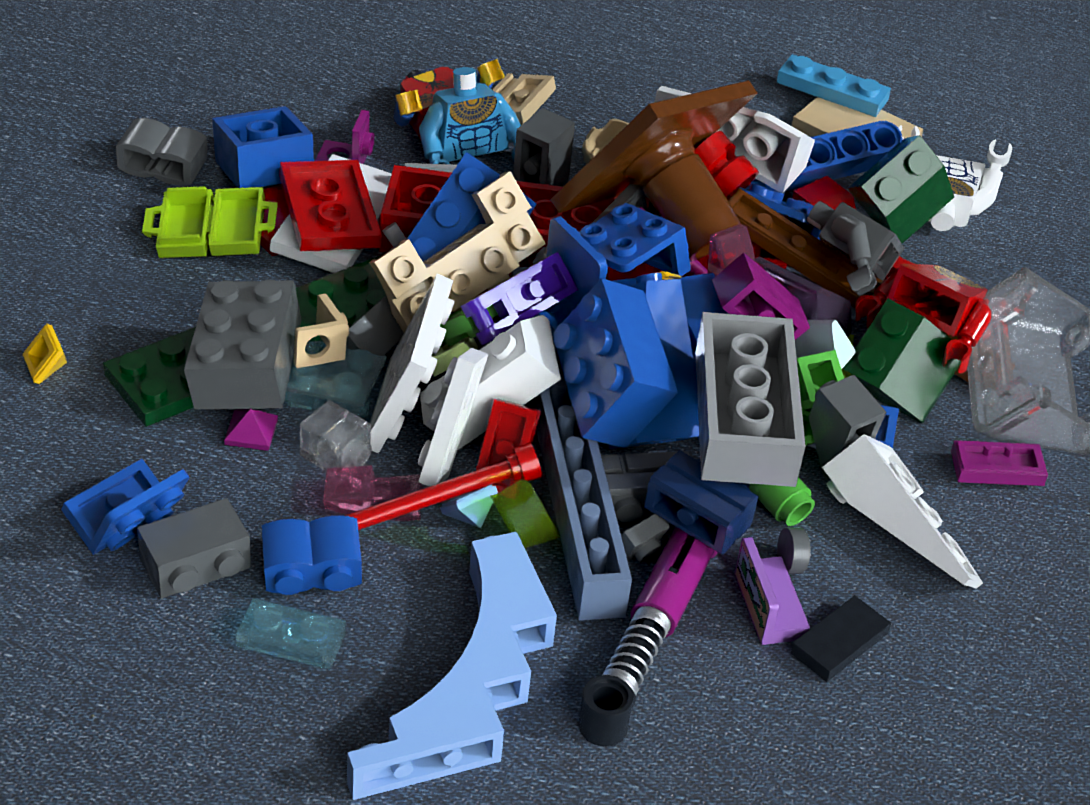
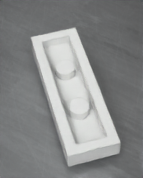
[418,348,488,486]

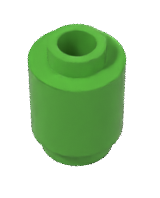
[749,477,815,526]

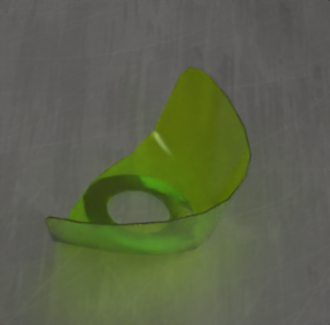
[489,480,561,548]

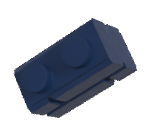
[644,450,758,555]

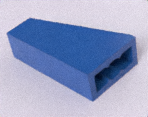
[609,273,699,449]

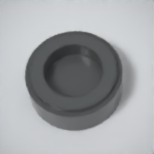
[777,527,811,574]

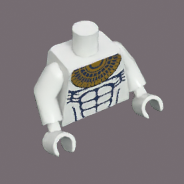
[899,125,1012,231]

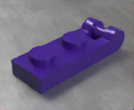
[460,252,578,345]

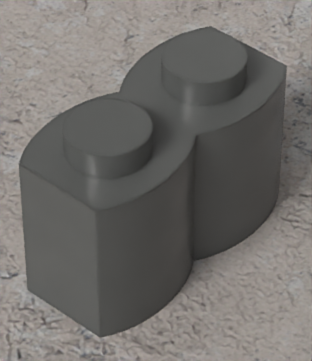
[116,118,207,186]

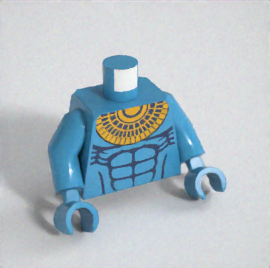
[419,67,521,164]

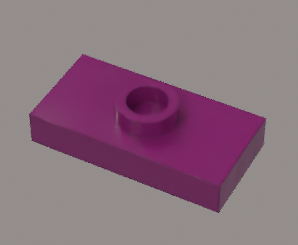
[951,440,1048,486]

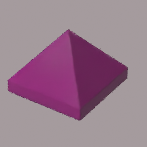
[224,409,278,451]

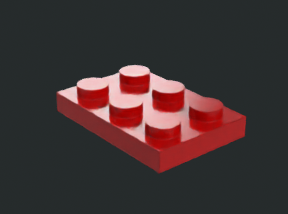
[279,160,382,251]

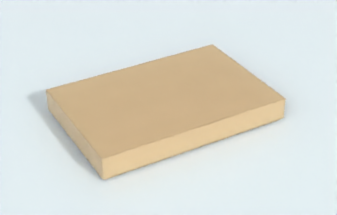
[792,97,923,153]

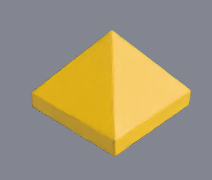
[23,324,67,384]

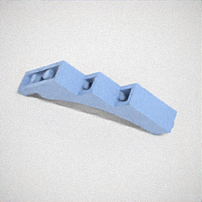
[347,531,557,800]

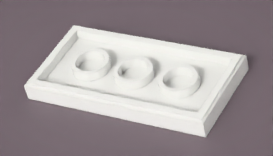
[270,154,392,273]

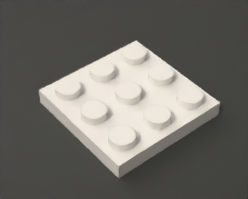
[362,274,455,454]

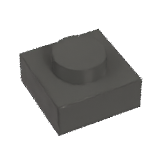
[621,514,670,563]

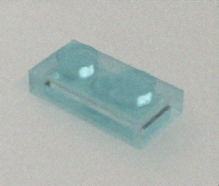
[236,598,346,670]

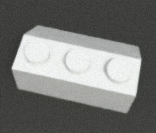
[420,315,561,449]

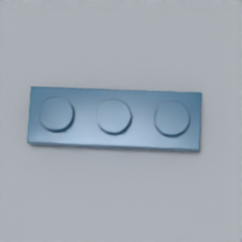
[776,54,891,117]

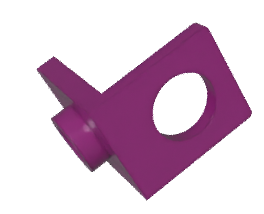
[315,110,375,164]

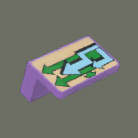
[735,537,810,645]

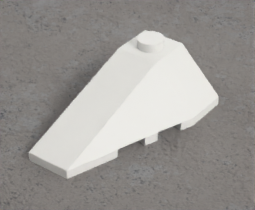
[654,86,815,194]

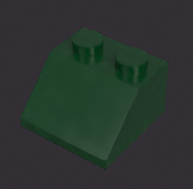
[847,135,954,243]
[843,298,961,424]

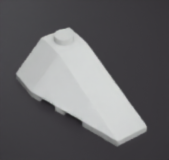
[822,434,983,589]

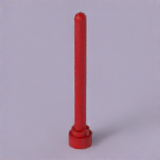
[345,442,542,530]

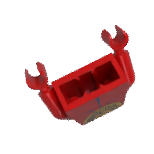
[855,264,992,373]

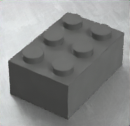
[184,280,302,410]

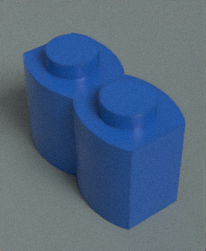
[262,515,362,595]

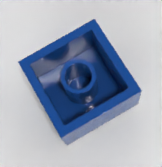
[212,106,314,189]

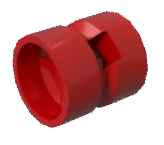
[695,130,759,200]

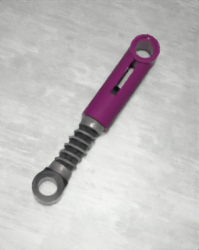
[578,527,718,747]

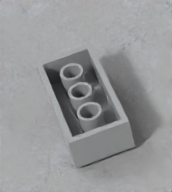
[695,312,806,487]

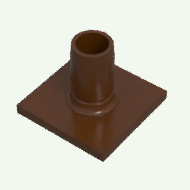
[550,80,758,261]

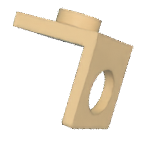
[294,294,349,368]

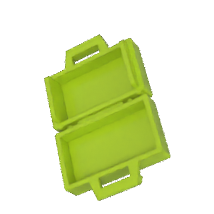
[142,186,278,258]

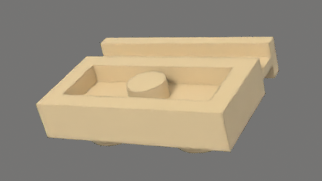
[493,73,556,125]

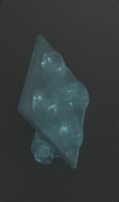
[284,341,386,420]

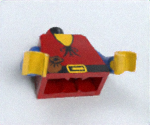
[394,59,505,140]

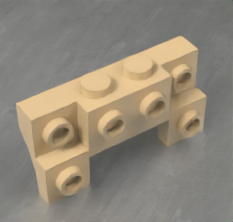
[369,171,546,333]

